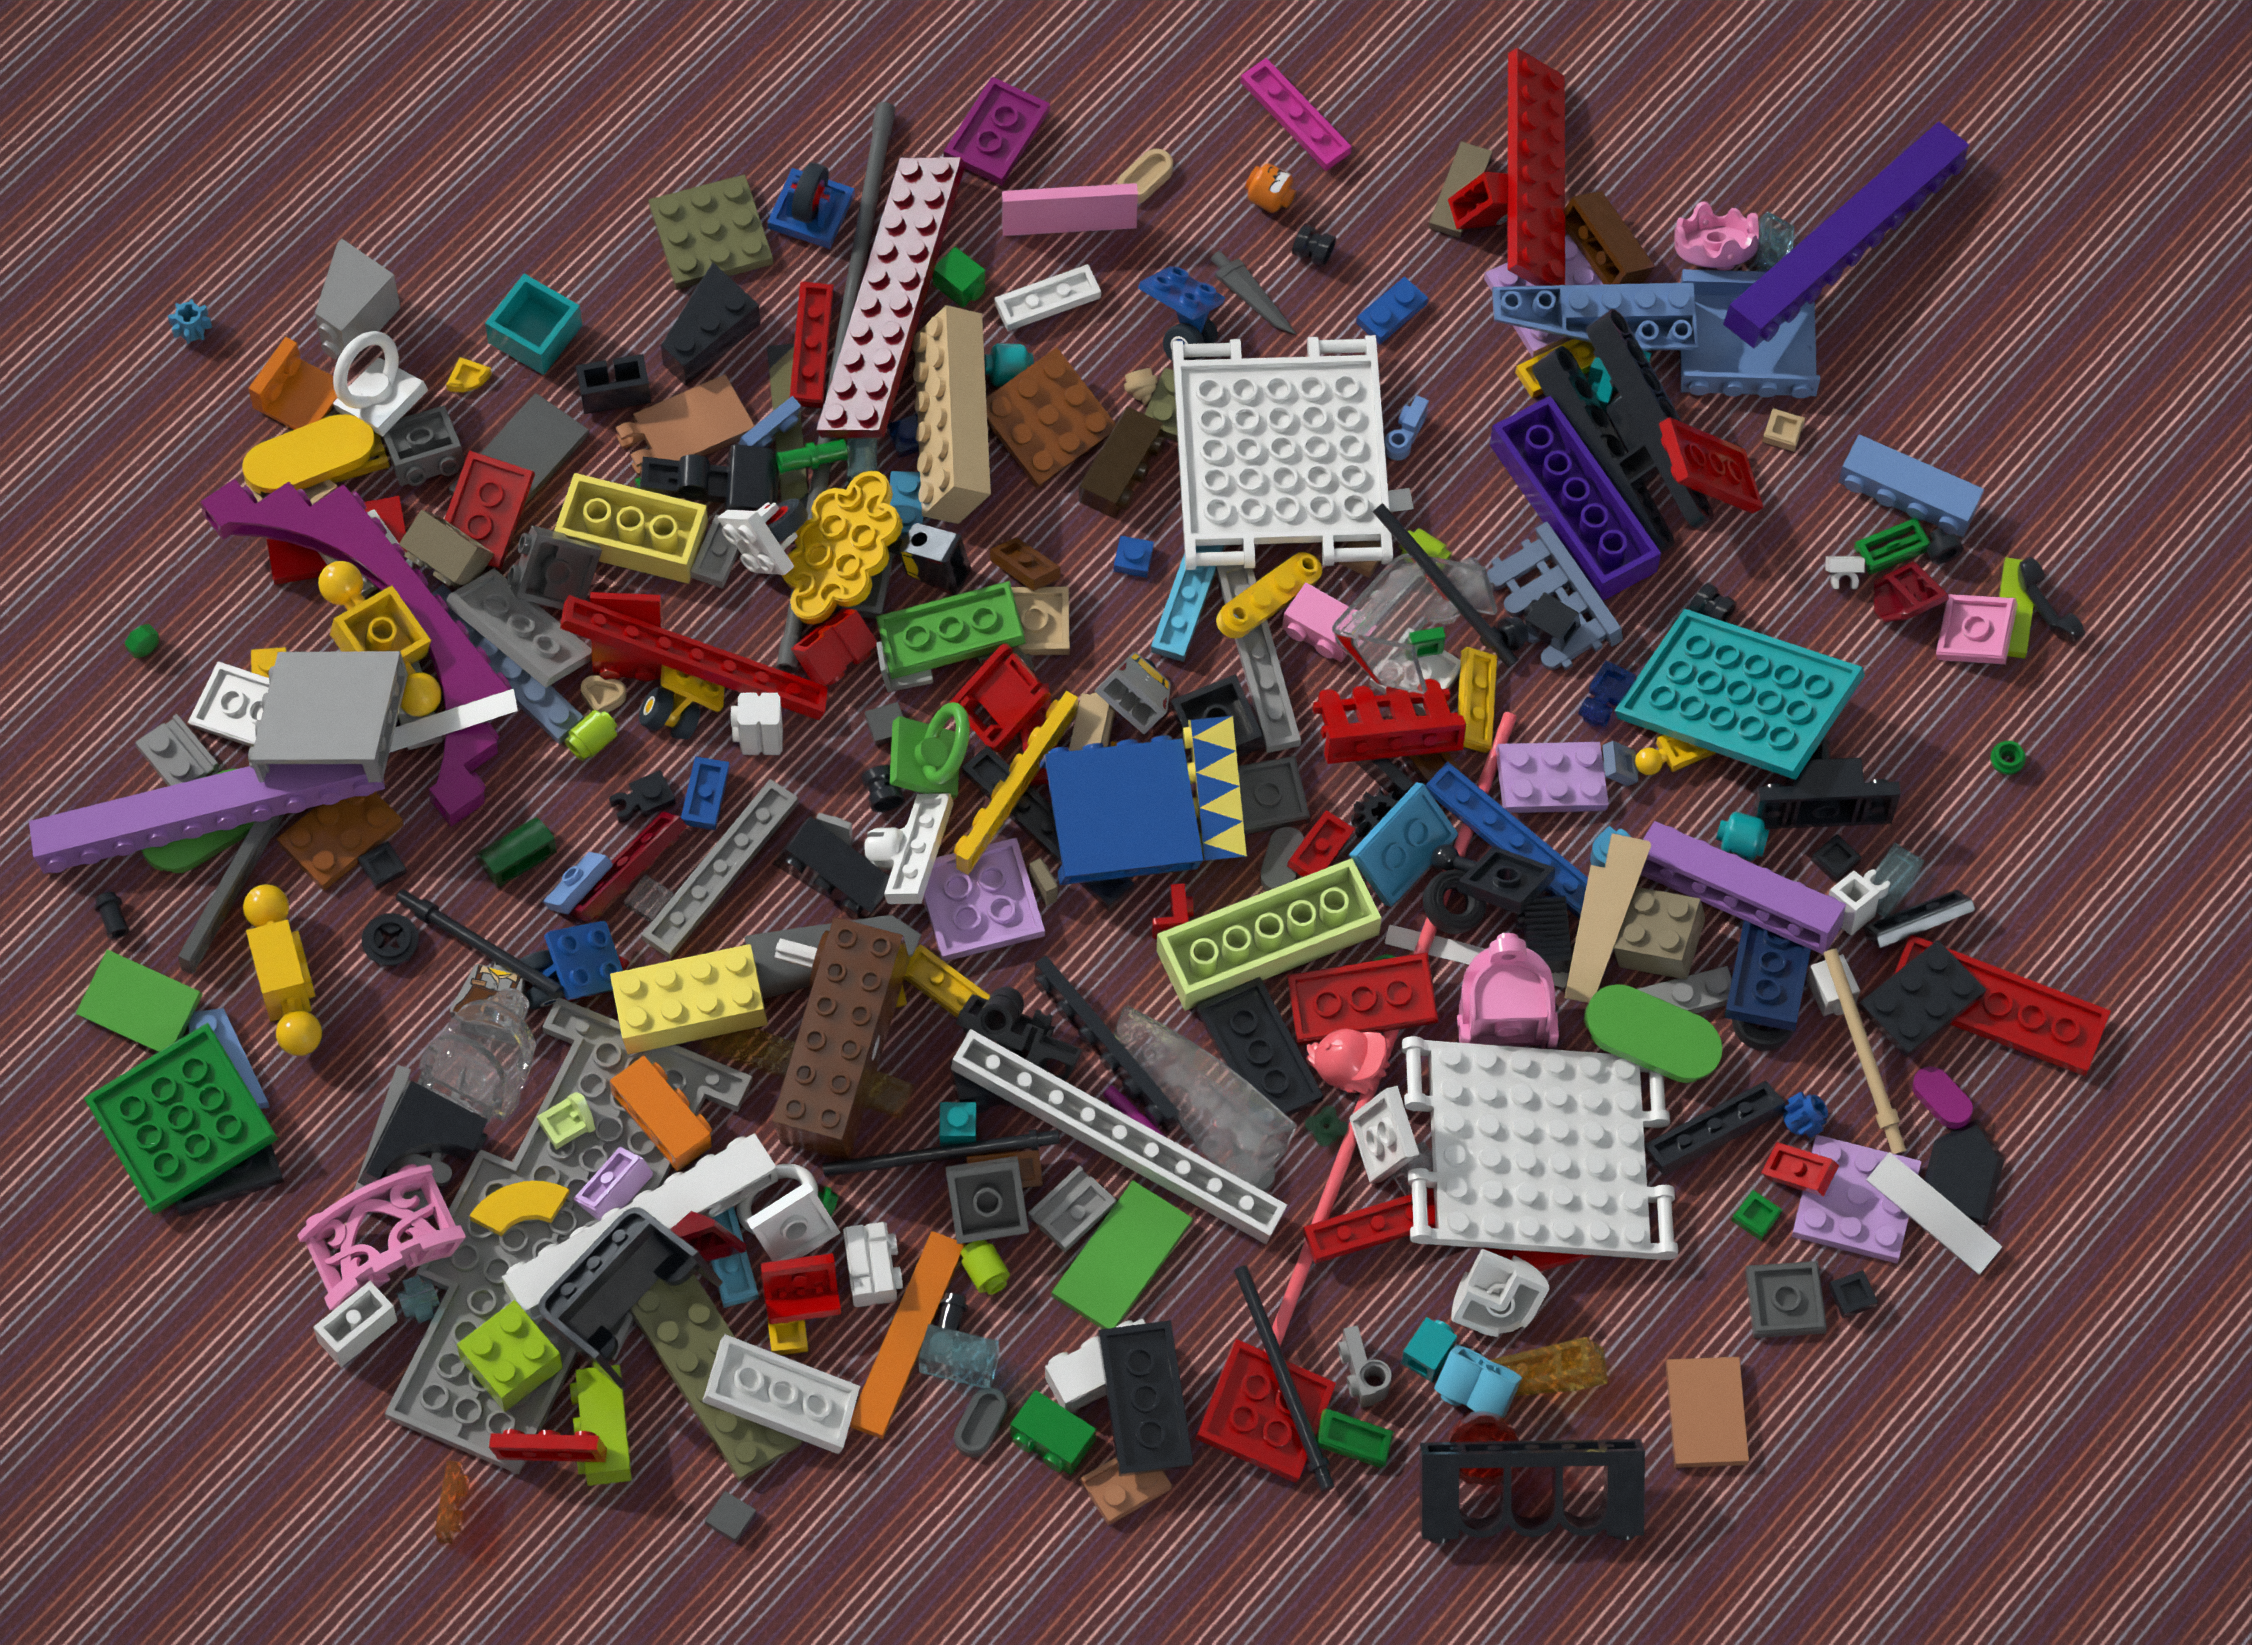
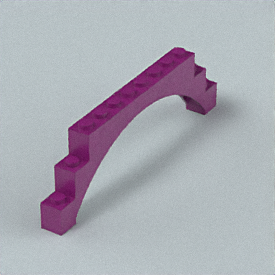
[200,478,512,827]

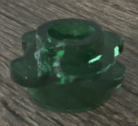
[1305,1106,1348,1147]

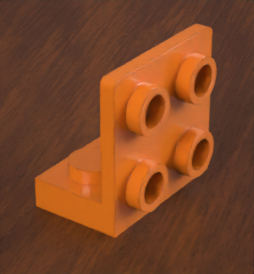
[248,337,338,430]

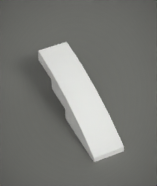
[1866,1152,2002,1275]

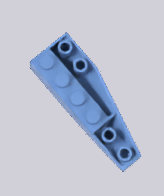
[1492,283,1699,351]

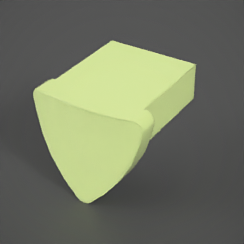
[537,1092,596,1150]

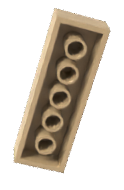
[912,305,991,524]

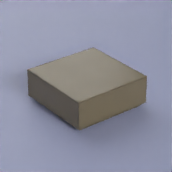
[1030,858,1058,906]

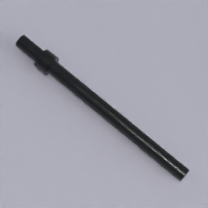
[1372,503,1519,668]
[396,889,564,999]

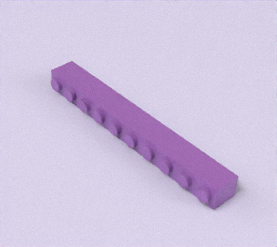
[29,764,385,874]

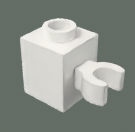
[1829,869,1890,935]

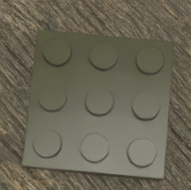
[648,174,773,290]

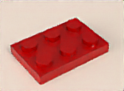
[445,450,535,570]

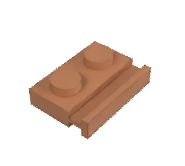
[1081,1457,1172,1526]

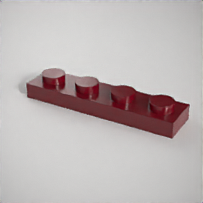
[570,812,688,922]

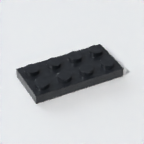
[1196,977,1323,1128]
[1097,1320,1193,1477]

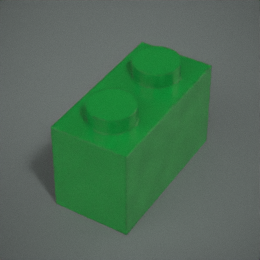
[1010,1390,1096,1475]

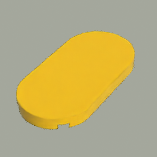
[242,414,375,495]

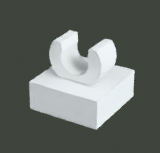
[1825,556,1865,589]

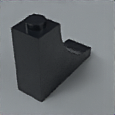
[358,1080,488,1186]

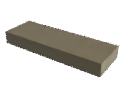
[1429,141,1492,238]

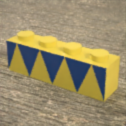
[1183,716,1247,861]

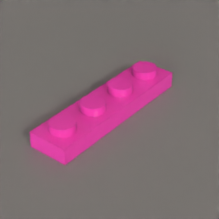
[1240,58,1352,171]

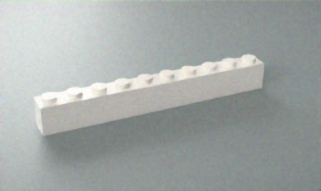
[951,1029,1287,1244]

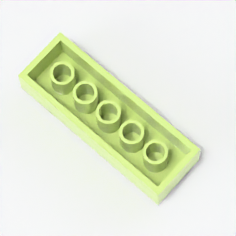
[1157,858,1381,1011]

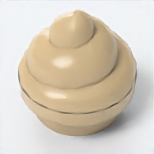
[1124,368,1158,405]

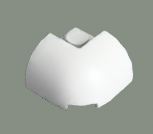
[1451,1249,1549,1337]

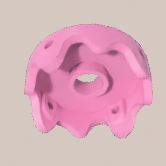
[1675,202,1759,271]

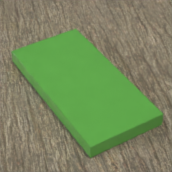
[876,581,1026,679]
[1051,1181,1193,1329]

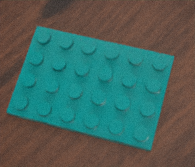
[1615,609,1865,780]

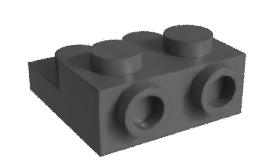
[382,405,465,486]
[507,525,602,609]

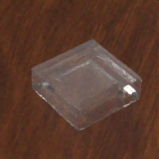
[624,875,674,923]

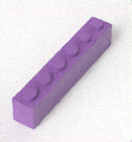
[1641,821,1846,955]

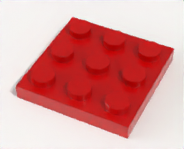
[1195,1339,1336,1483]

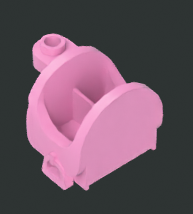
[1457,933,1559,1049]

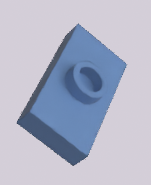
[543,852,613,914]

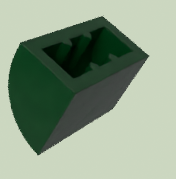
[475,817,557,889]

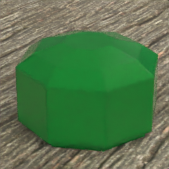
[125,624,160,659]

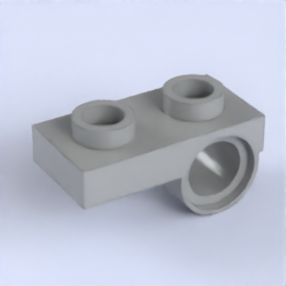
[1337,1325,1392,1408]

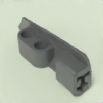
[744,915,922,1000]

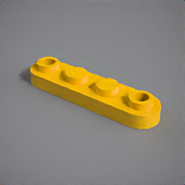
[1216,552,1322,639]

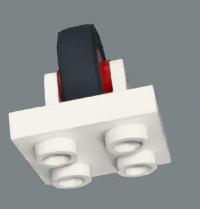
[717,498,808,575]

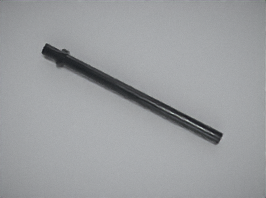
[823,1129,1060,1177]
[1234,1265,1335,1492]

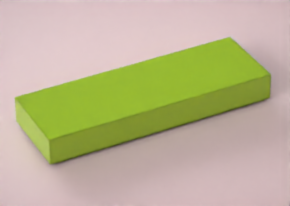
[1999,557,2033,659]

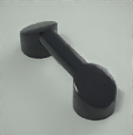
[2017,557,2085,642]

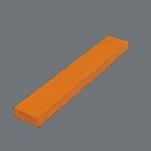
[849,1231,965,1439]

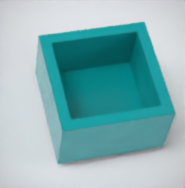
[485,274,583,375]

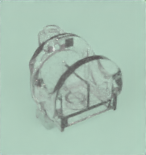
[419,988,536,1123]

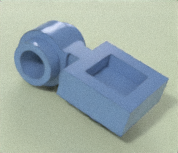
[1384,395,1429,461]

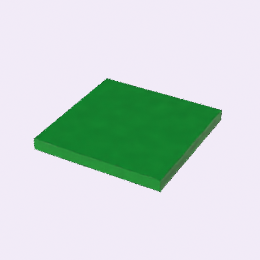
[84,1022,278,1215]

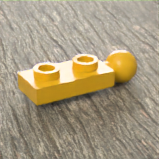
[1635,735,1716,775]

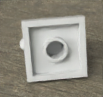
[333,331,428,436]
[736,1164,841,1261]

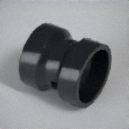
[1292,223,1336,267]
[1689,582,1737,622]
[861,765,905,812]

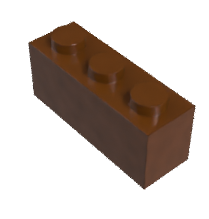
[1563,191,1655,284]

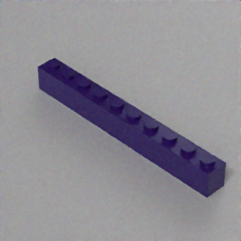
[1723,121,1970,349]

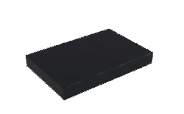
[175,1144,284,1217]

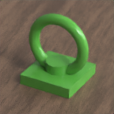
[890,702,970,800]

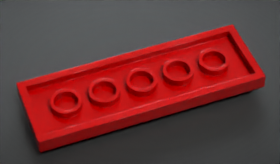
[1894,935,2111,1077]

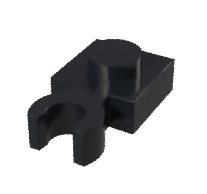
[609,770,676,823]

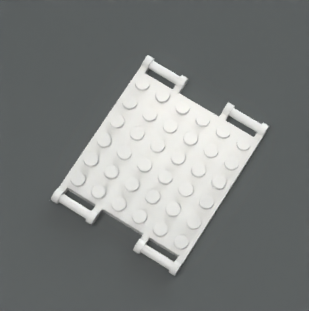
[1172,335,1393,570]
[1402,1036,1678,1260]

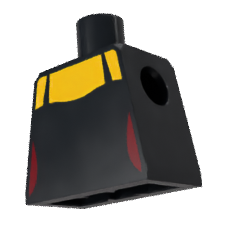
[887,523,972,596]

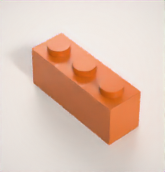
[610,1055,712,1172]

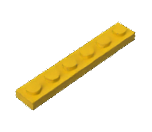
[954,691,1078,875]

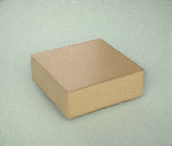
[1762,408,1805,452]

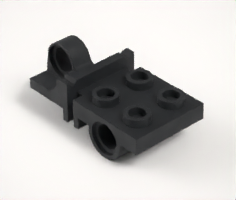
[956,987,1083,1081]

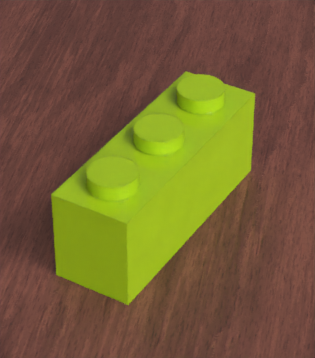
[570,1365,632,1486]

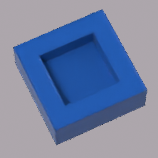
[1113,536,1154,578]

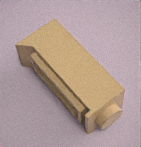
[1069,693,1115,751]

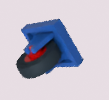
[767,163,855,249]

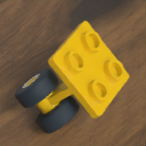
[639,665,725,739]

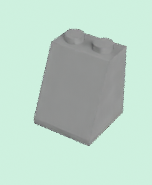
[315,239,400,359]

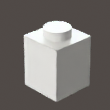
[1806,954,1860,1016]

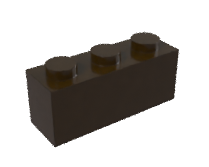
[1079,406,1166,519]

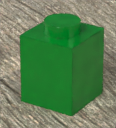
[933,247,986,308]

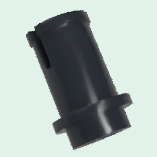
[94,892,130,940]
[935,1293,968,1342]

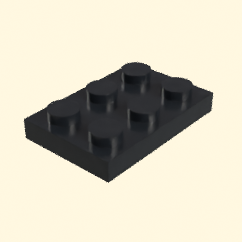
[1858,940,1986,1058]

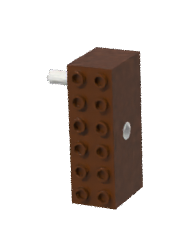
[772,917,910,1160]

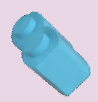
[1434,1345,1522,1422]

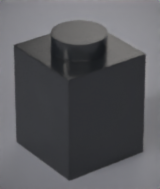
[1524,592,1581,652]

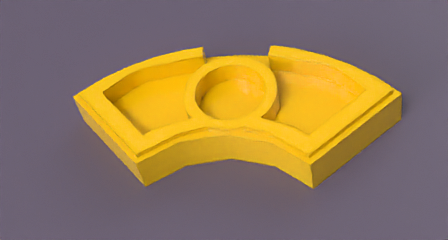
[469,1181,570,1237]

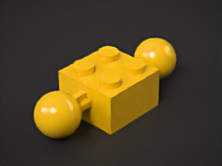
[318,561,442,717]
[243,884,322,1056]

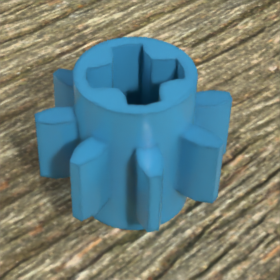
[168,299,212,344]

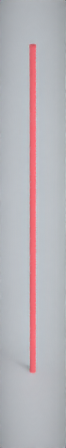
[1263,712,1517,1352]

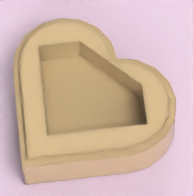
[581,675,626,713]

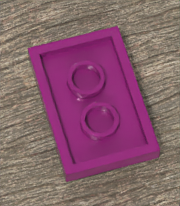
[943,76,1050,186]

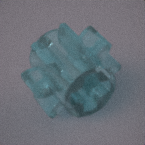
[397,1275,440,1323]

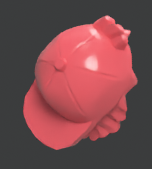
[1306,1029,1391,1094]

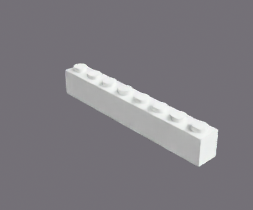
[502,1133,778,1321]

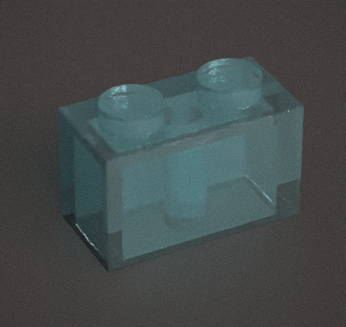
[919,1324,999,1388]

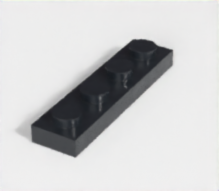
[1644,1080,1786,1176]

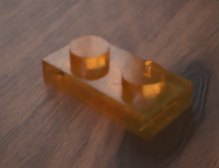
[435,1460,469,1544]

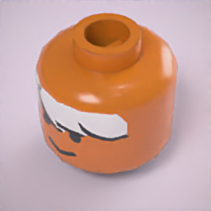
[1244,163,1297,213]

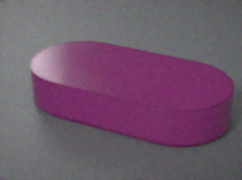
[1912,1066,1973,1129]

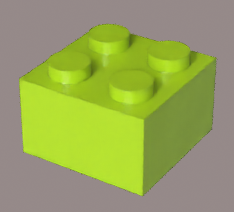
[456,1300,563,1412]

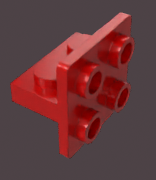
[760,1253,841,1324]

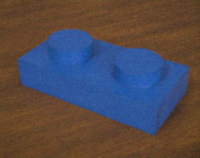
[1356,276,1428,345]
[681,756,730,831]

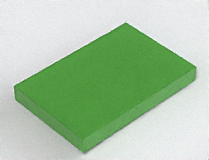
[76,949,203,1052]

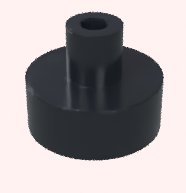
[1927,528,1964,565]

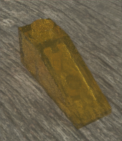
[1489,1337,1608,1395]

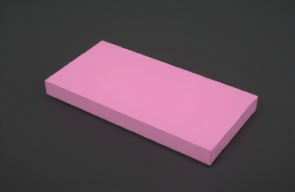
[1002,183,1138,236]

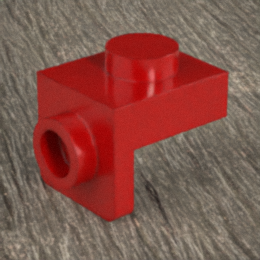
[1152,883,1194,939]

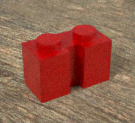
[791,608,877,685]

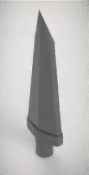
[1211,251,1297,335]

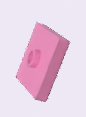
[1936,594,2018,664]

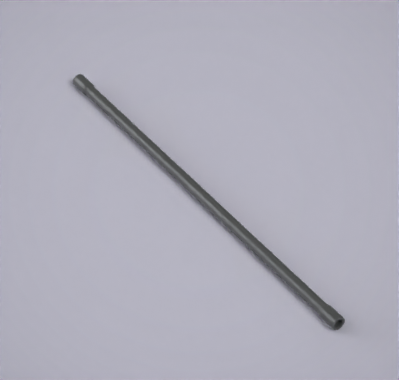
[776,102,896,673]

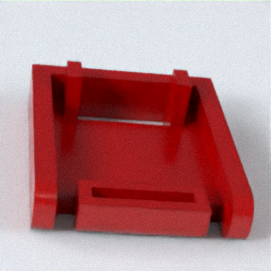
[950,643,1051,752]

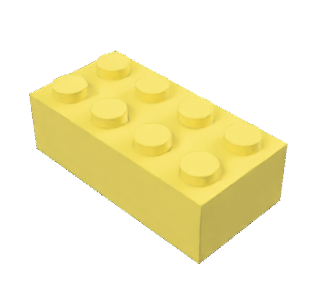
[554,473,708,584]
[610,944,768,1055]

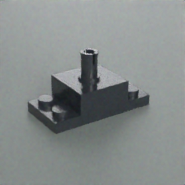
[1752,738,1901,829]

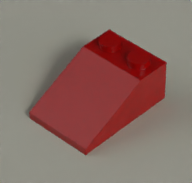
[590,592,665,682]

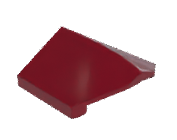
[1874,561,1949,622]
[670,1211,747,1262]

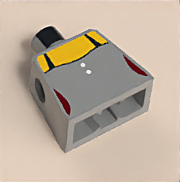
[1095,652,1171,734]

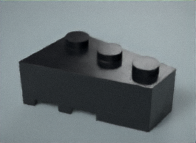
[661,262,761,386]
[772,816,890,919]

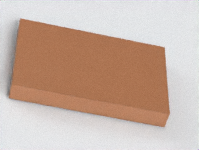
[1666,1357,1749,1468]

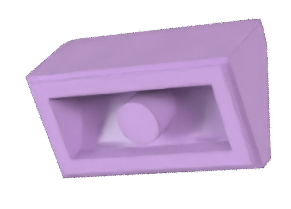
[573,1147,653,1221]

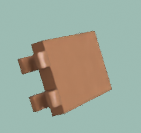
[616,374,754,476]

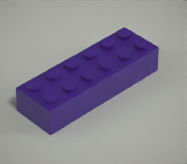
[1490,396,1661,601]

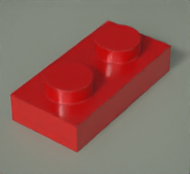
[1287,810,1355,877]
[1761,1142,1839,1197]

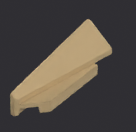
[1564,834,1651,1003]

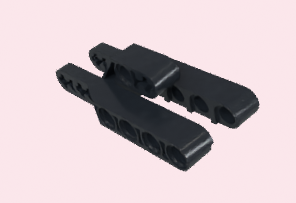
[1532,309,1714,554]

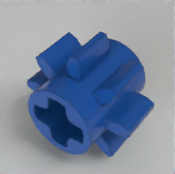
[1783,1091,1828,1138]

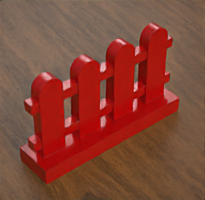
[1312,679,1466,764]

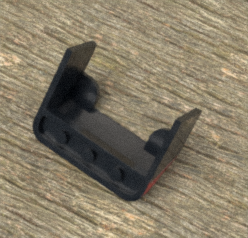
[538,1207,723,1389]

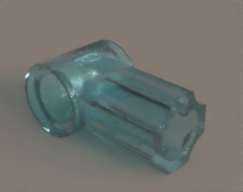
[847,438,878,483]

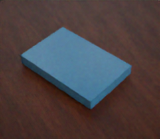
[1349,782,1458,907]

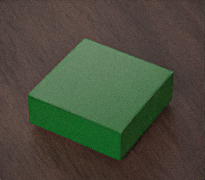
[1407,627,1446,659]
[1731,1190,1782,1241]

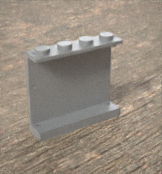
[248,651,408,782]

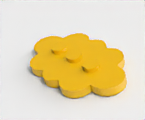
[782,471,903,624]

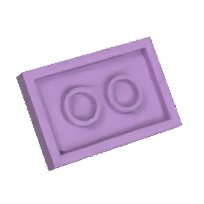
[1495,742,1609,813]

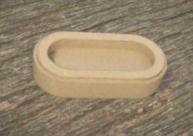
[1117,149,1173,204]

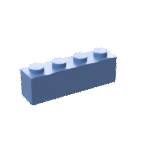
[1838,434,1984,537]

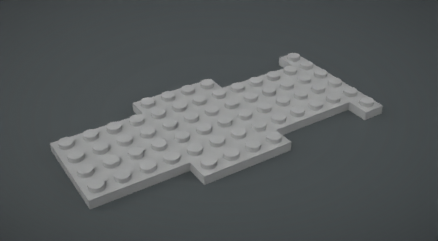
[385,997,753,1474]

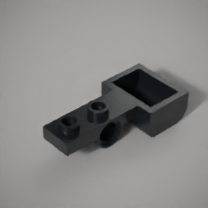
[639,444,779,512]

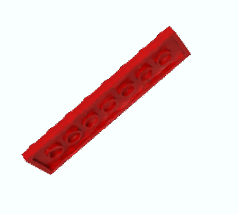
[1508,48,1565,286]

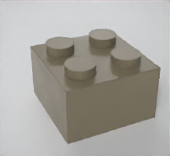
[399,510,495,589]
[1613,887,1705,980]

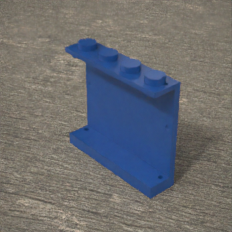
[1040,735,1203,885]

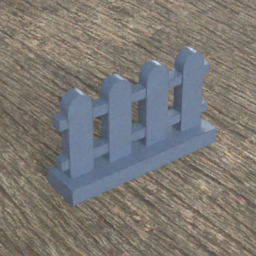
[1486,522,1623,671]

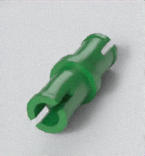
[776,439,848,474]

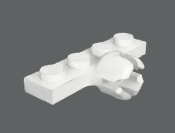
[865,793,954,904]

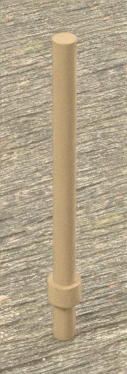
[1823,948,1906,1155]

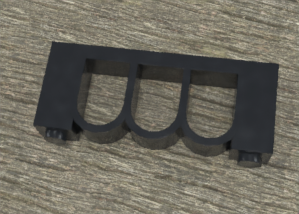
[1419,1439,1645,1544]

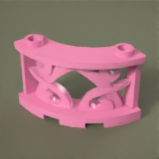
[297,1164,466,1310]

